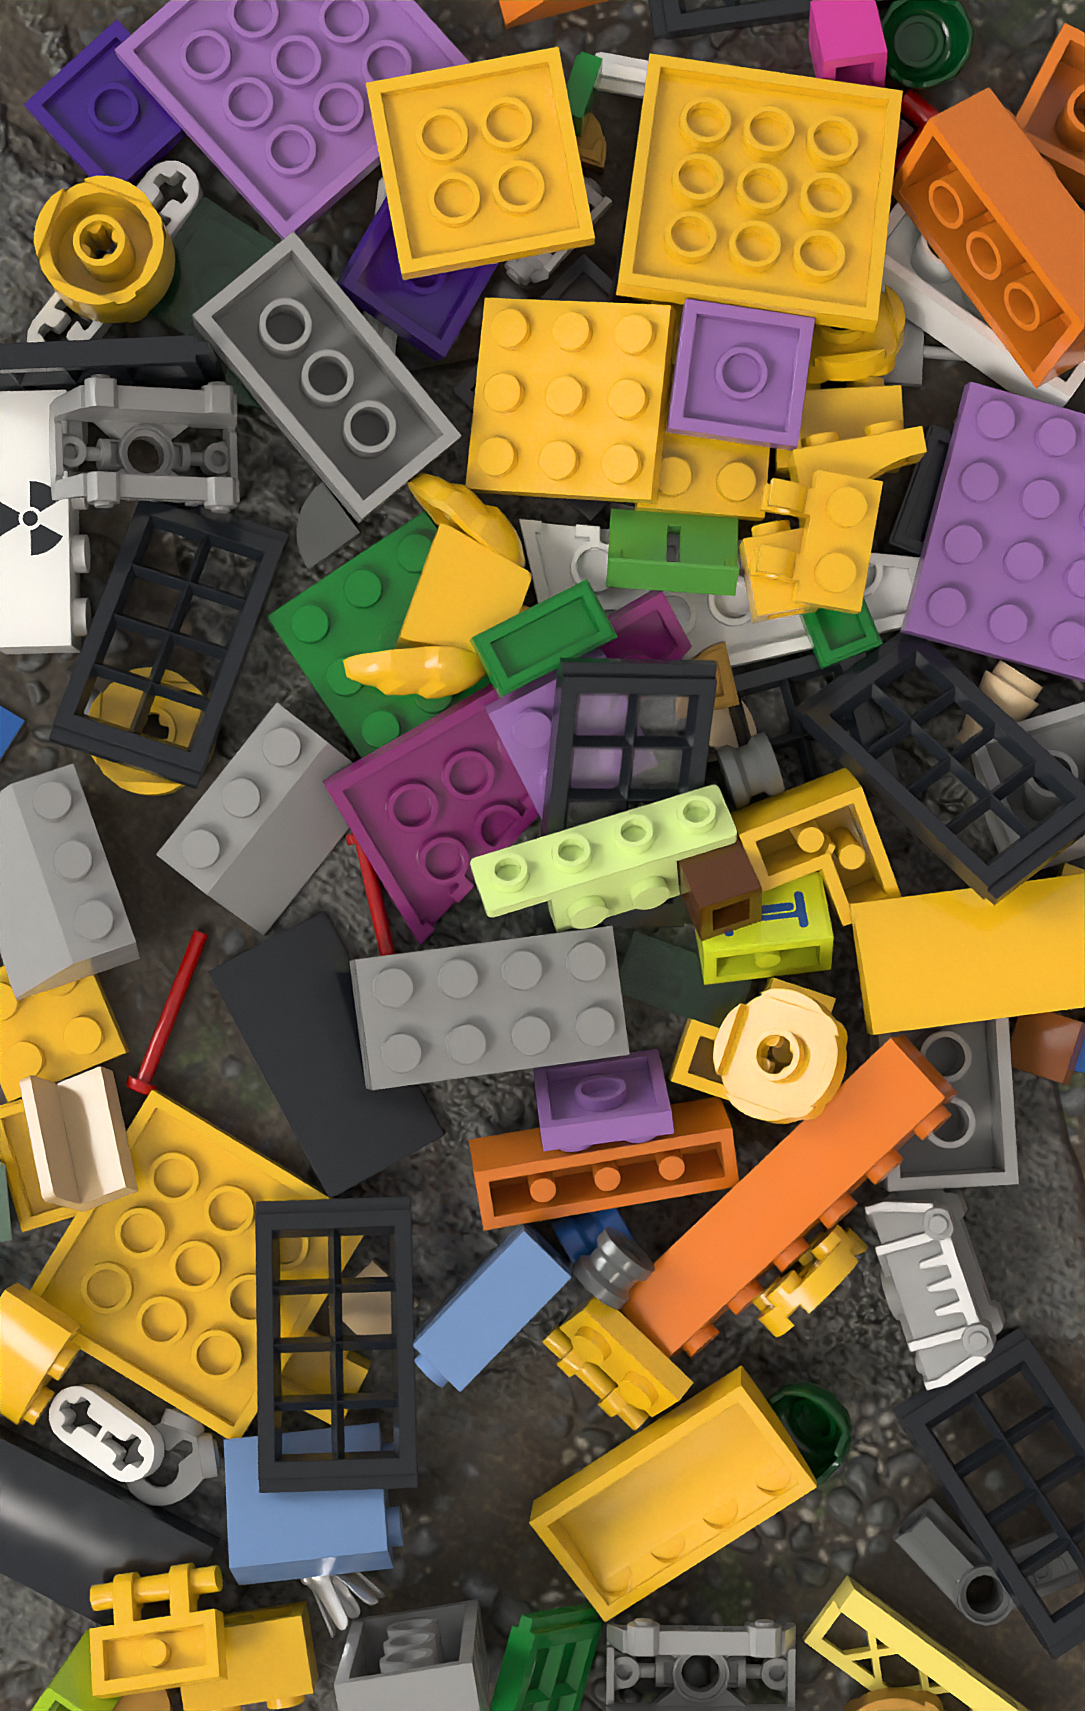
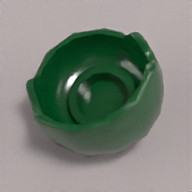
[880,0,974,90]
[766,1381,854,1486]

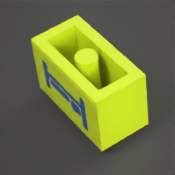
[695,871,834,985]

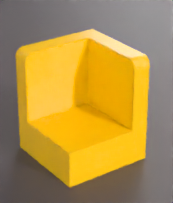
[281,1329,372,1425]

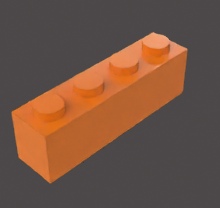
[468,1097,739,1231]

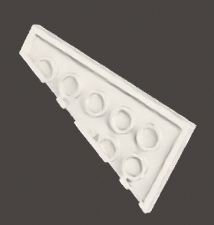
[519,519,920,668]

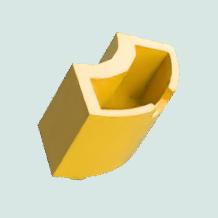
[0,1282,82,1426]

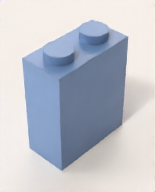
[413,1223,571,1392]
[224,1423,404,1585]

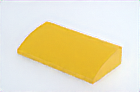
[850,873,1085,1035]
[529,1365,817,1622]

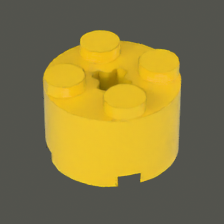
[34,176,175,323]

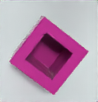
[808,0,887,88]

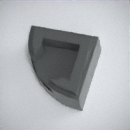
[297,482,361,572]

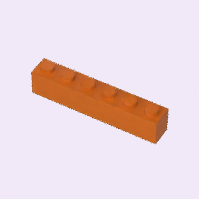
[620,1035,958,1359]

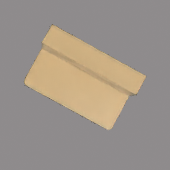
[19,1066,138,1212]

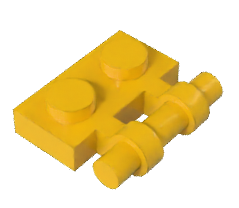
[541,1295,694,1431]
[89,1563,228,1699]

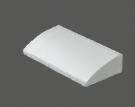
[881,202,1085,408]

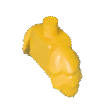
[343,472,532,699]

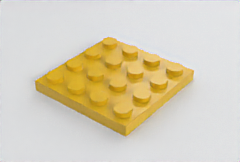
[616,53,903,332]
[30,1089,364,1439]

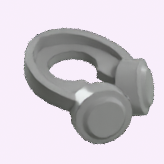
[124,1408,221,1506]

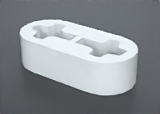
[49,1384,164,1482]

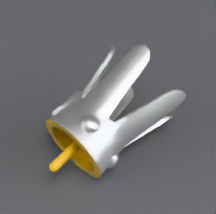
[301,1572,386,1638]

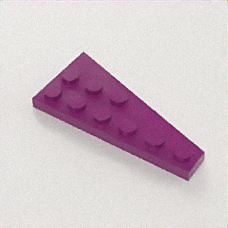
[323,590,692,945]

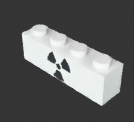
[0,390,92,654]

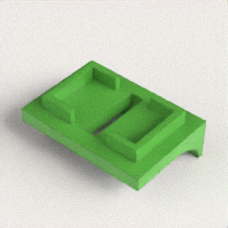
[606,508,739,596]

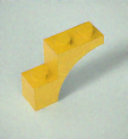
[738,420,927,623]

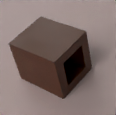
[677,835,762,942]

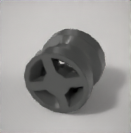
[715,732,785,809]
[572,1226,655,1310]

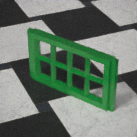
[489,1602,603,1711]

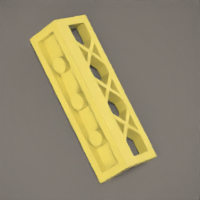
[802,1575,1031,1711]

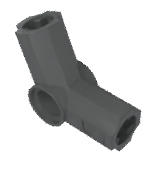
[891,1498,1080,1626]

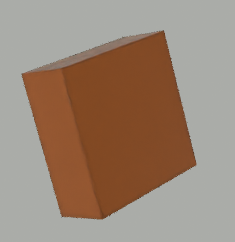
[1010,1012,1085,1086]

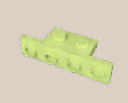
[470,785,737,933]

